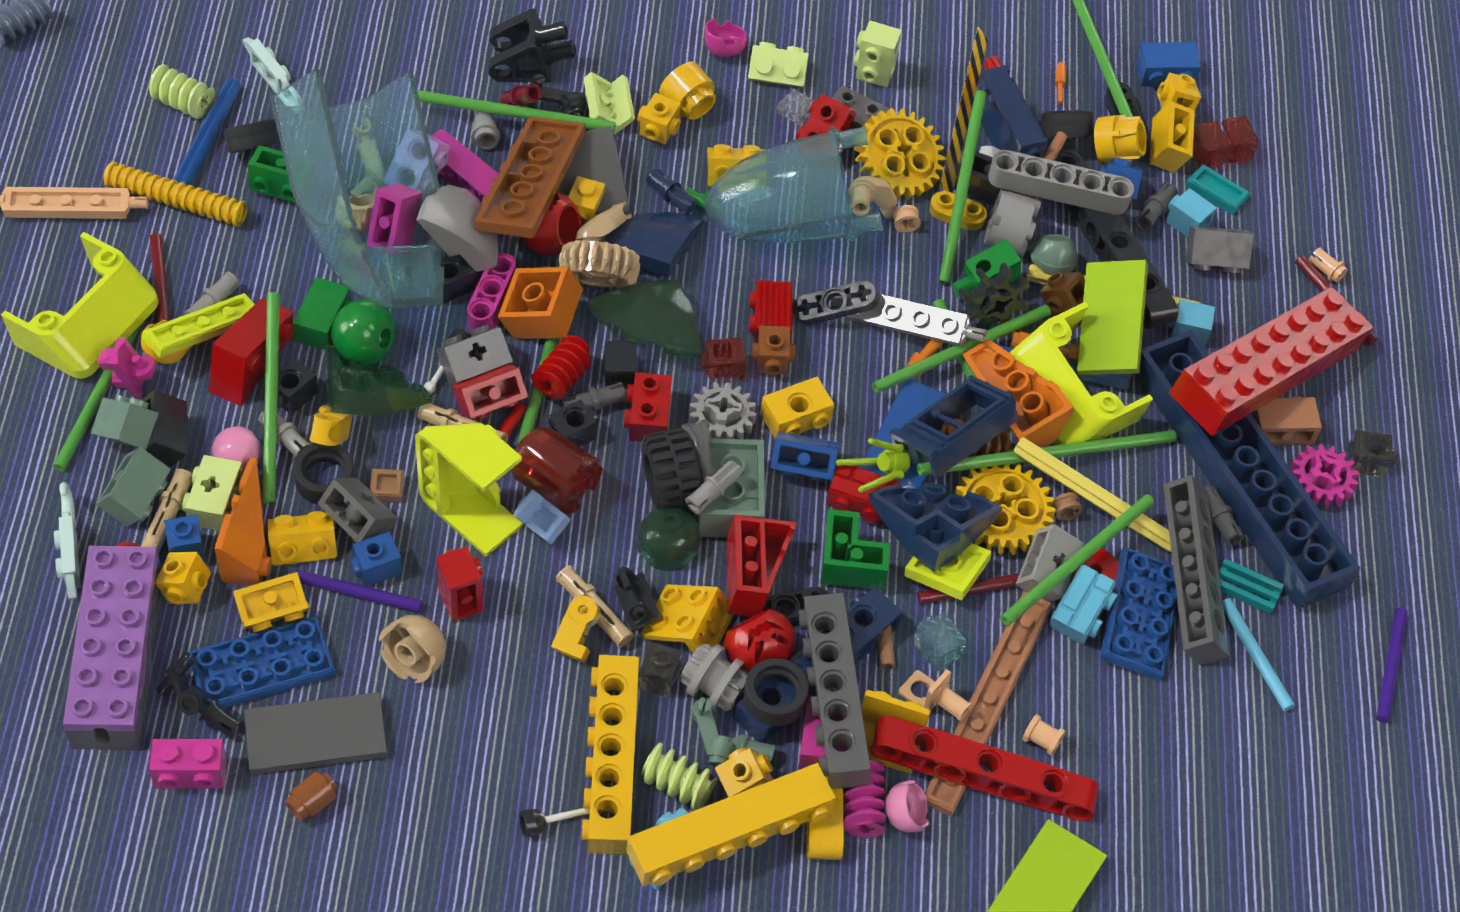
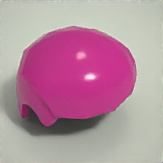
[704,19,747,57]

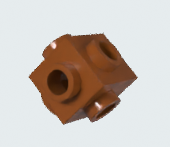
[752,325,796,375]

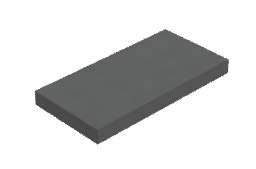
[244,692,387,775]

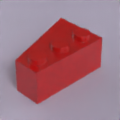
[209,298,294,406]
[726,514,797,617]

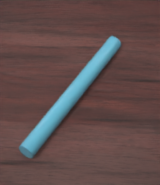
[1223,598,1295,712]

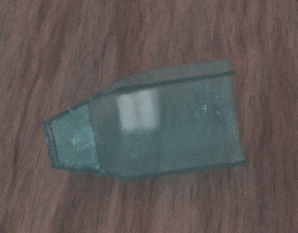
[271,69,444,308]

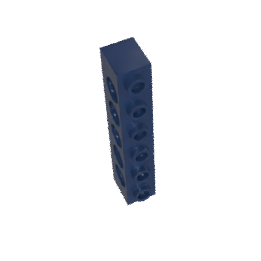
[734,587,903,743]

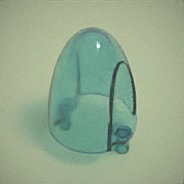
[705,126,883,243]

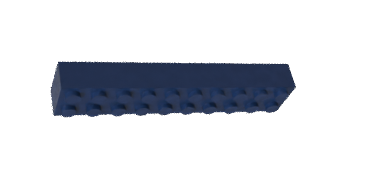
[1134,330,1360,610]

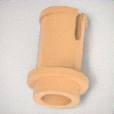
[1309,247,1348,283]

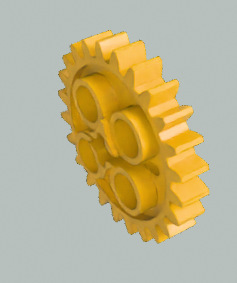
[854,108,946,200]
[955,464,1056,555]

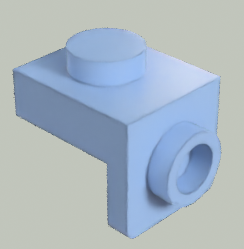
[513,490,571,545]

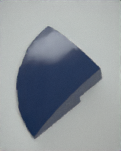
[601,212,704,278]
[868,483,1002,572]

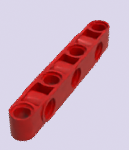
[871,716,1099,821]

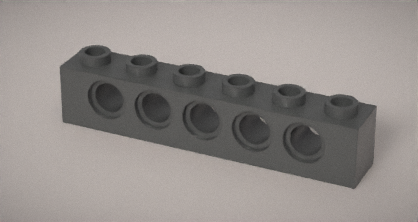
[1163,475,1230,665]
[798,593,871,789]

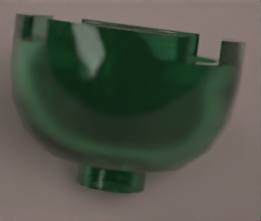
[637,506,701,571]

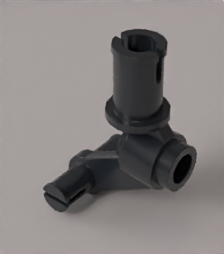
[527,74,590,131]
[156,652,241,738]

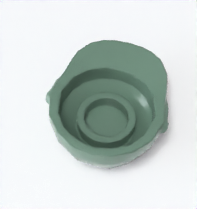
[1028,234,1077,273]

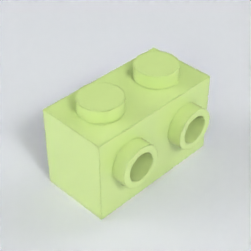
[853,21,902,87]

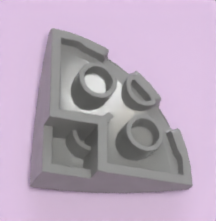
[417,185,498,272]

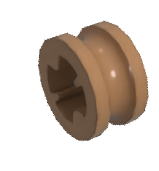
[1052,492,1083,521]

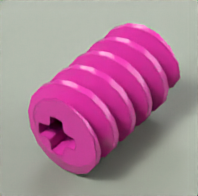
[843,760,886,839]

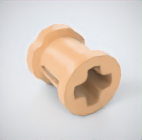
[1022,714,1066,756]

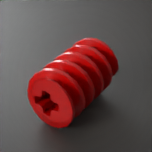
[531,335,591,400]

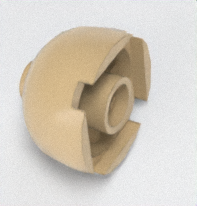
[379,615,446,683]

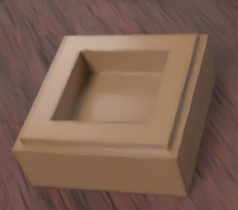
[370,469,404,503]

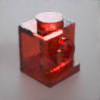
[700,337,747,380]

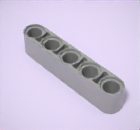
[988,150,1134,215]

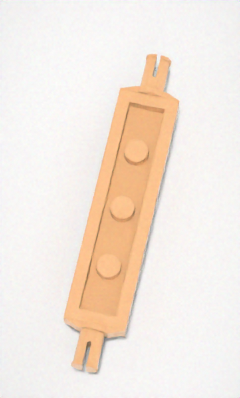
[0,187,149,219]

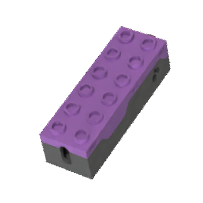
[63,542,161,750]

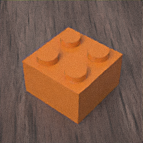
[498,267,583,339]

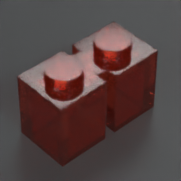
[1193,115,1259,168]

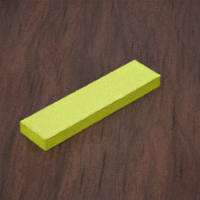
[142,293,255,358]

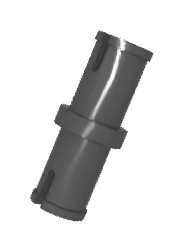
[1135,182,1178,230]
[562,382,627,412]
[1205,485,1245,546]

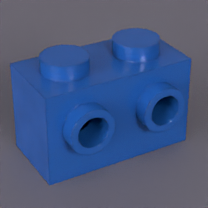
[770,431,839,482]

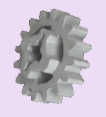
[689,382,756,439]

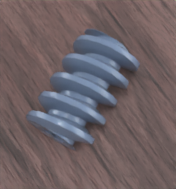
[0,0,54,45]

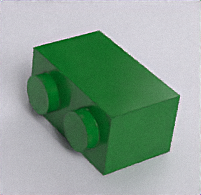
[293,277,354,351]

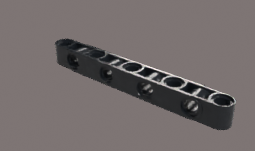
[1044,138,1178,329]

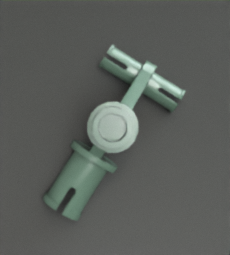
[692,697,775,767]

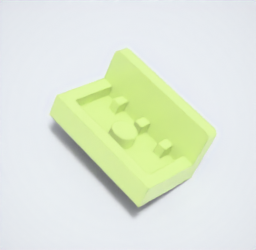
[748,42,809,88]
[584,72,635,134]

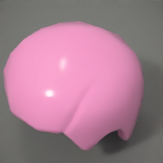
[211,426,263,472]
[885,780,929,833]

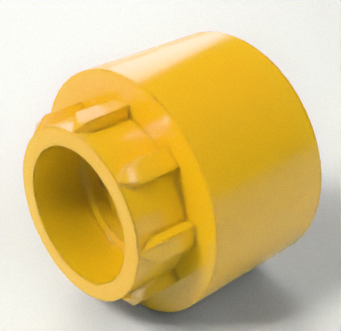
[659,62,716,120]

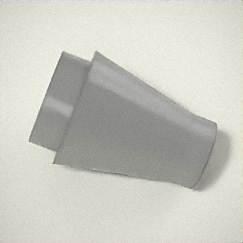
[471,111,500,150]

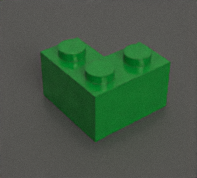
[820,509,890,590]

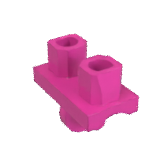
[98,338,156,397]

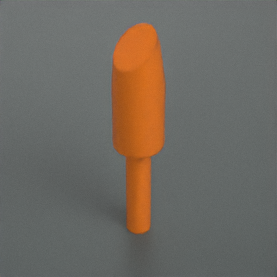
[1055,62,1067,104]

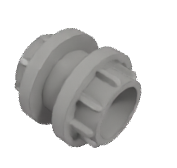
[680,644,749,711]

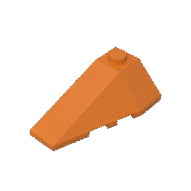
[962,339,1074,447]
[215,457,272,586]

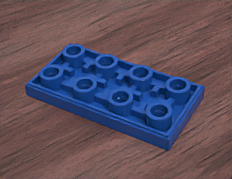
[860,379,946,490]
[1099,547,1177,681]
[188,615,336,708]

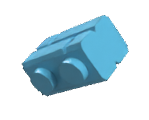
[1050,565,1118,644]

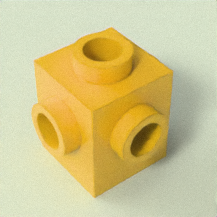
[1157,72,1201,110]
[637,93,681,145]
[155,552,211,605]
[715,748,773,797]

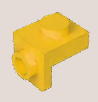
[569,176,605,225]

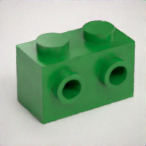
[248,145,315,205]

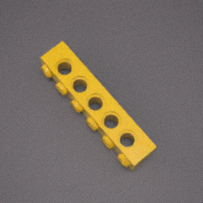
[581,655,639,855]

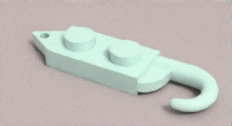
[242,37,307,115]
[54,482,81,599]

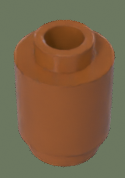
[284,771,338,822]

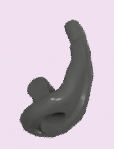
[681,419,717,481]

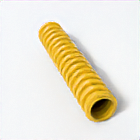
[103,161,247,227]

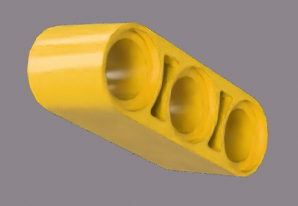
[806,765,844,860]

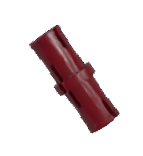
[500,84,542,107]

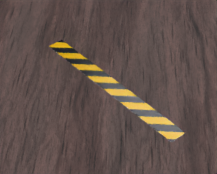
[940,27,988,193]

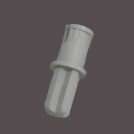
[685,460,742,514]

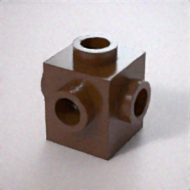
[1039,272,1085,316]

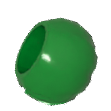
[332,299,396,367]

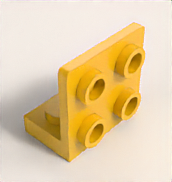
[641,584,734,653]
[861,690,931,774]

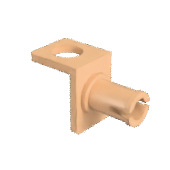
[898,669,972,721]

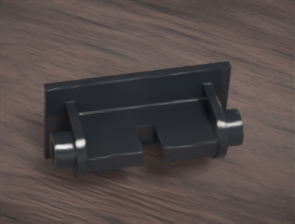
[614,567,661,633]

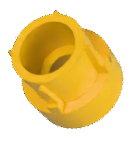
[1094,115,1147,165]

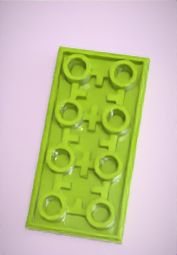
[1077,260,1148,375]
[987,819,1107,912]

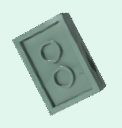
[699,438,765,538]

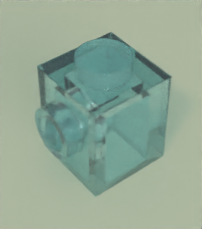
[913,612,967,672]

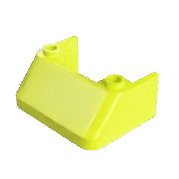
[1,232,159,379]
[1010,302,1153,445]
[415,423,523,557]

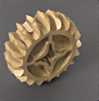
[559,240,640,289]

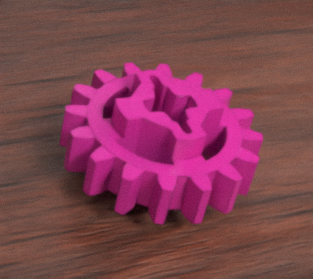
[1290,444,1359,508]

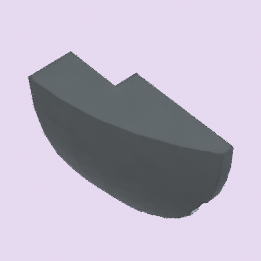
[557,126,629,215]

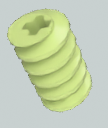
[149,64,215,119]
[641,742,718,810]

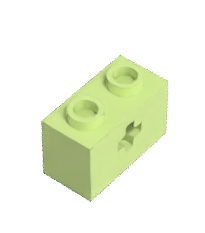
[182,455,243,531]

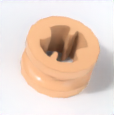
[893,205,921,233]

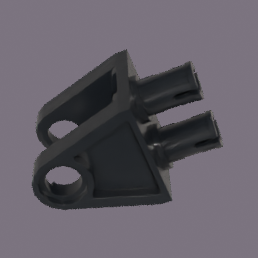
[488,8,577,83]

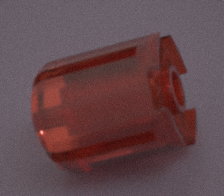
[511,427,603,514]

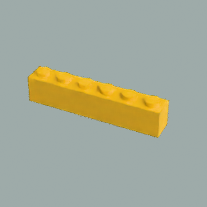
[626,763,836,887]

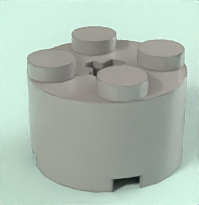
[984,190,1041,257]

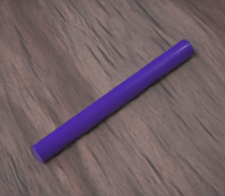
[296,569,423,613]
[1376,608,1408,723]

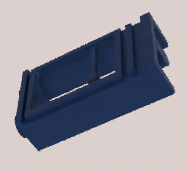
[980,65,1048,158]
[889,375,1018,478]

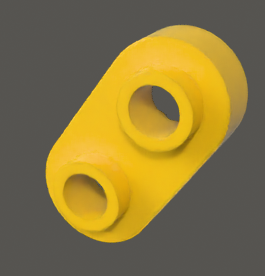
[929,191,987,231]

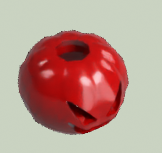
[523,191,581,256]
[723,609,797,672]

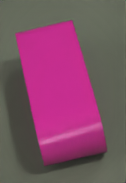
[467,253,516,335]

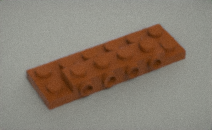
[474,116,586,238]

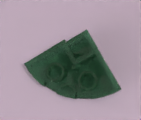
[587,280,702,359]
[326,345,432,415]

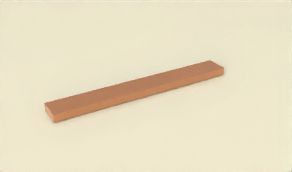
[925,591,1053,817]

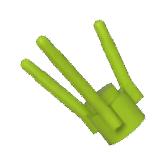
[836,438,910,493]

